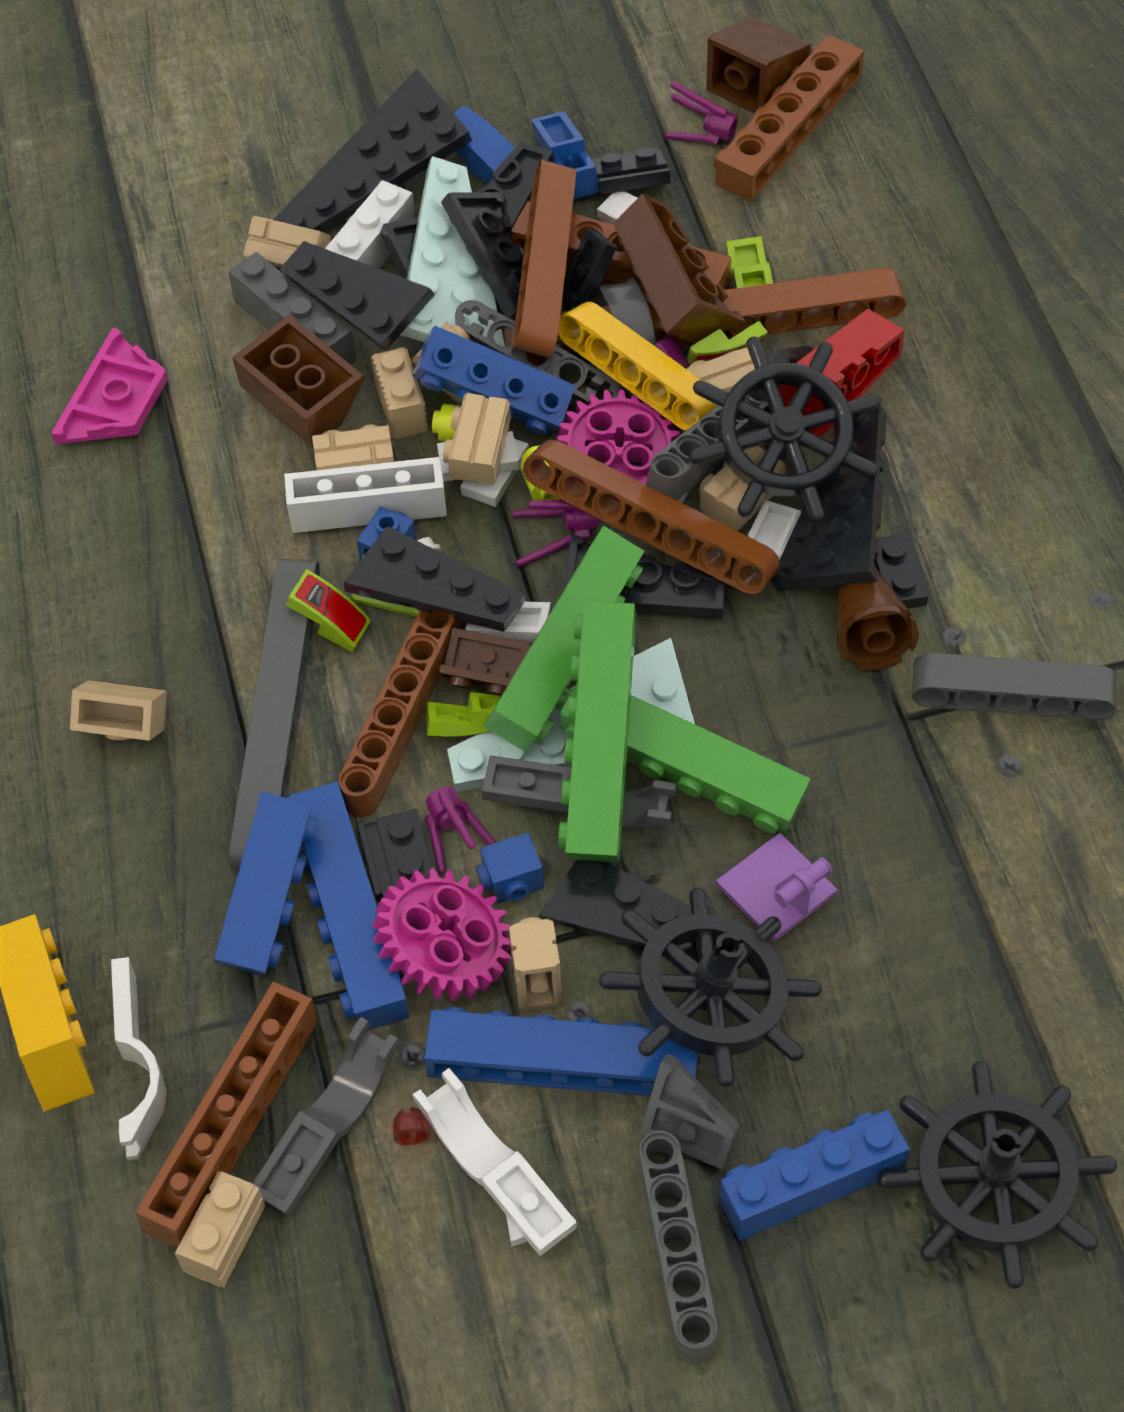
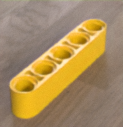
[558,302,718,431]

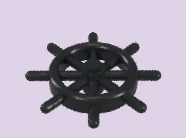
[689,336,882,523]
[599,887,822,1087]
[877,1061,1117,1289]

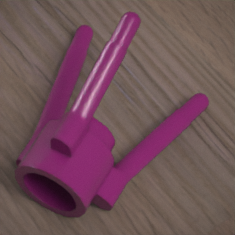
[665,81,738,146]
[511,500,599,567]
[424,786,497,875]

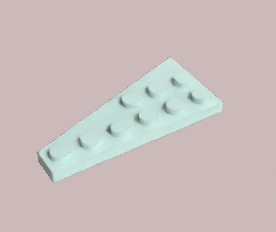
[400,156,505,347]
[447,638,695,792]

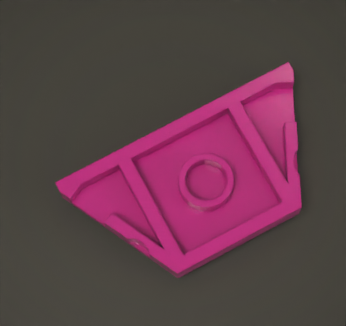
[51,328,168,444]

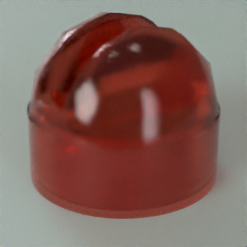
[393,1107,430,1145]

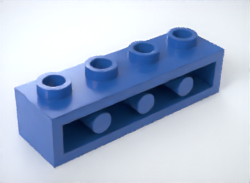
[412,326,576,435]
[214,791,317,977]
[719,1110,910,1241]

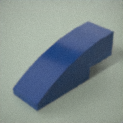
[454,105,515,184]
[531,111,599,199]

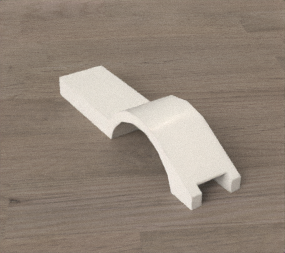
[111,957,167,1160]
[413,1068,577,1256]

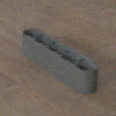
[645,389,771,500]
[912,653,1116,720]
[639,1131,717,1364]

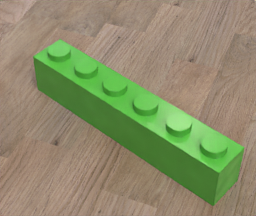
[484,526,644,752]
[558,601,637,863]
[560,681,811,835]

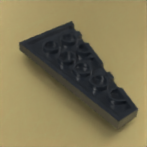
[273,69,472,233]
[770,406,887,591]

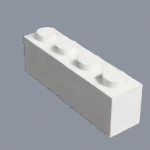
[307,180,415,317]
[284,457,447,533]

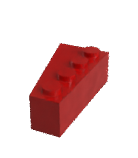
[779,309,905,437]

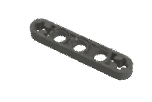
[455,300,620,406]

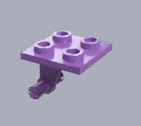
[716,833,838,943]

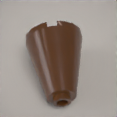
[837,566,919,671]

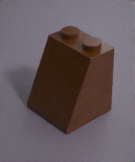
[706,17,811,114]

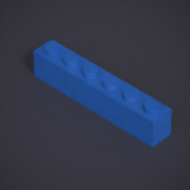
[289,781,410,1031]
[424,1007,698,1096]

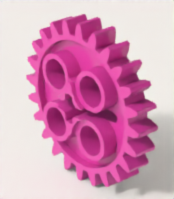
[557,389,680,502]
[372,868,512,1001]

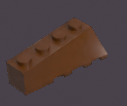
[613,194,746,342]

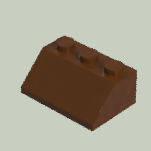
[232,315,364,447]

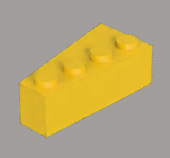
[0,914,95,1112]

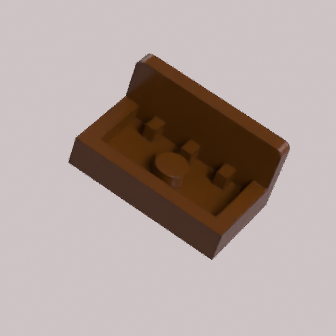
[438,628,532,696]

